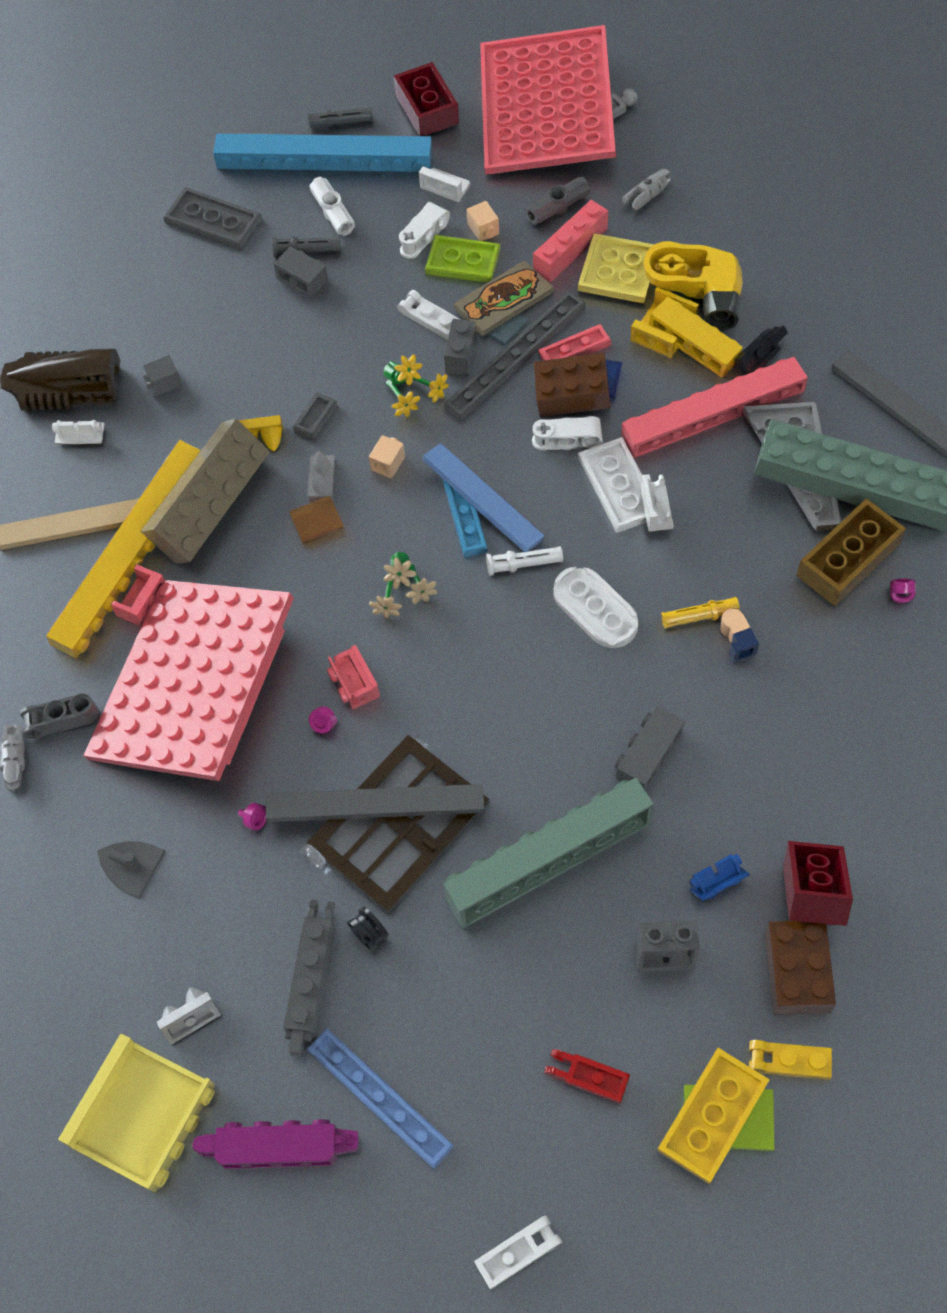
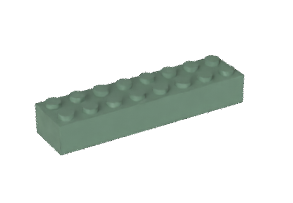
[754,419,947,532]
[443,778,654,929]

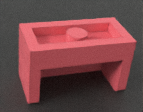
[111,565,165,627]

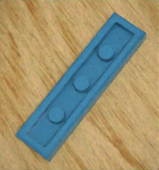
[442,479,488,557]

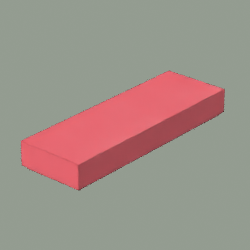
[539,324,611,361]

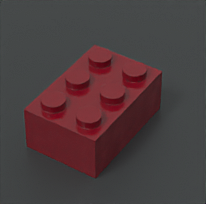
[393,62,459,136]
[783,841,853,926]

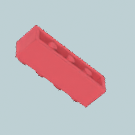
[533,200,609,283]

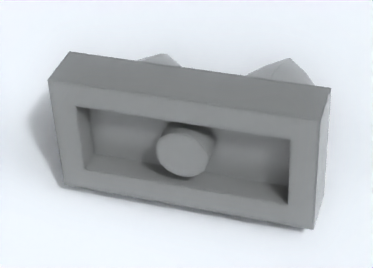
[308,450,336,501]
[156,987,221,1045]

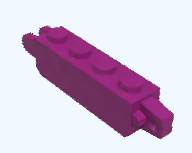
[192,1119,359,1169]

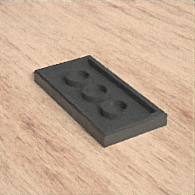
[163,187,262,250]

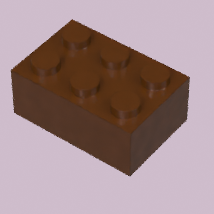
[534,352,611,417]
[765,921,836,1015]

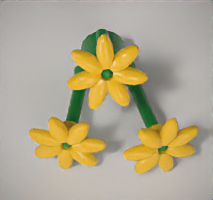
[383,354,449,417]

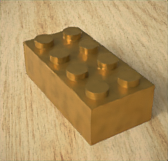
[796,498,906,606]

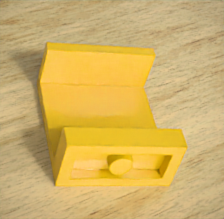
[630,287,699,358]

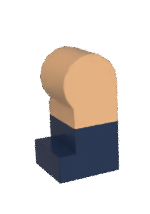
[720,609,759,663]

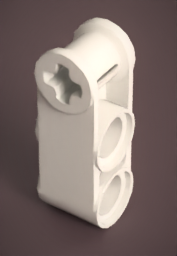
[399,202,450,259]
[532,416,603,451]

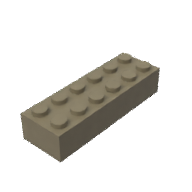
[140,419,270,564]

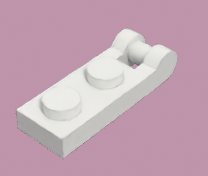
[397,290,459,340]
[474,1215,563,1291]

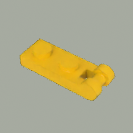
[749,1040,832,1080]

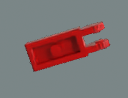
[544,1049,630,1104]

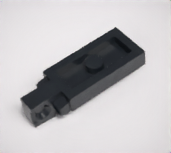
[734,325,788,375]

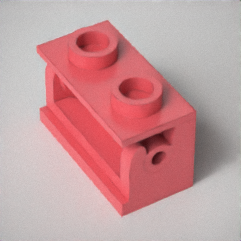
[327,645,380,710]

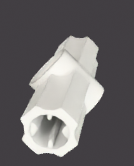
[309,176,355,236]

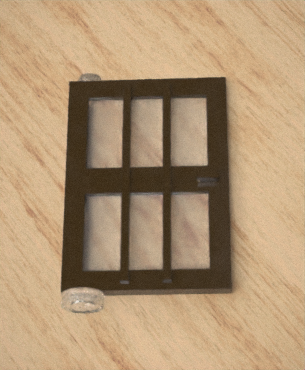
[301,735,489,914]

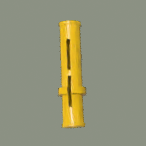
[661,597,740,629]

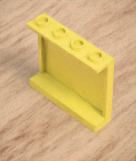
[58,1034,215,1193]

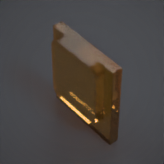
[289,496,344,544]

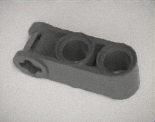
[20,693,100,739]

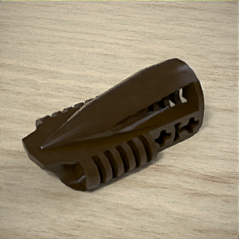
[0,349,121,411]

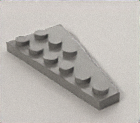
[743,402,841,531]

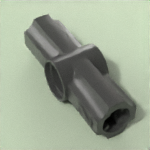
[525,177,590,225]

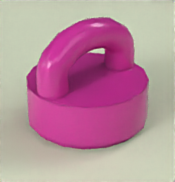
[890,578,916,603]
[309,706,338,734]
[238,802,266,831]

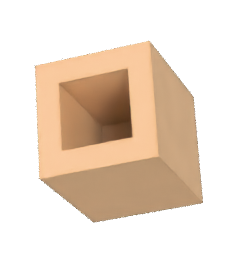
[466,201,499,241]
[369,435,405,479]

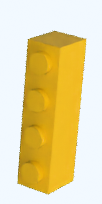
[649,296,743,379]

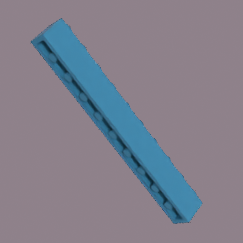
[213,134,432,172]

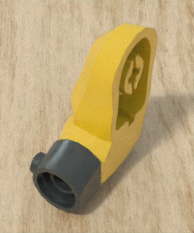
[643,241,743,331]

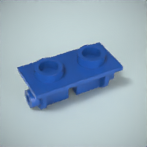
[689,854,750,901]

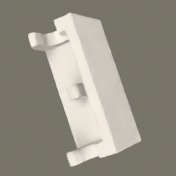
[641,474,674,532]

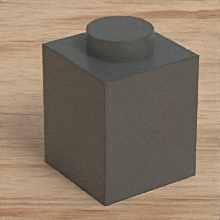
[143,355,182,396]

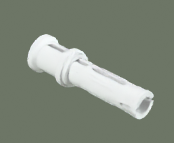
[486,546,563,576]

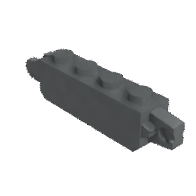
[283,900,335,1057]

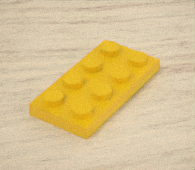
[657,1048,770,1185]

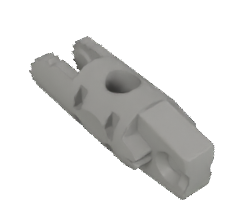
[622,168,671,210]
[0,725,25,793]

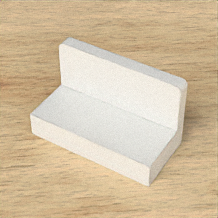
[419,167,470,202]

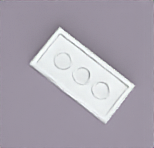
[578,437,647,533]

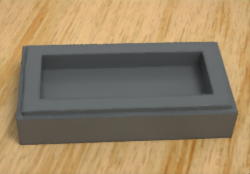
[293,392,338,440]

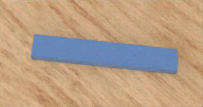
[422,443,544,552]
[307,1028,454,1169]

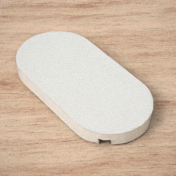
[553,567,638,648]

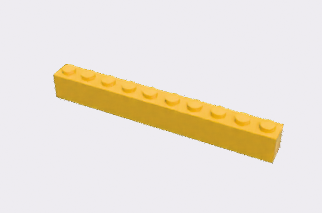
[46,440,201,659]

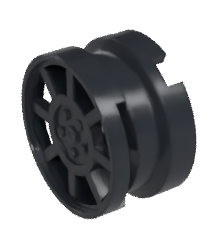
[346,906,389,951]

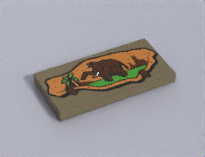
[454,260,554,337]

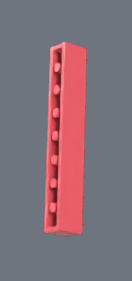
[621,357,808,458]

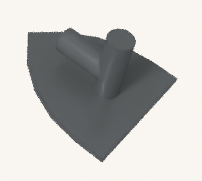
[97,841,165,898]

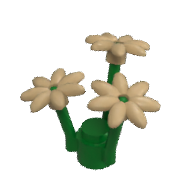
[369,552,437,619]

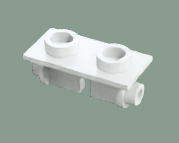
[52,420,104,444]

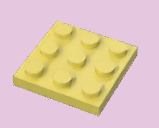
[578,233,654,304]

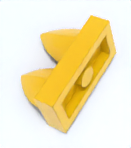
[238,415,284,452]

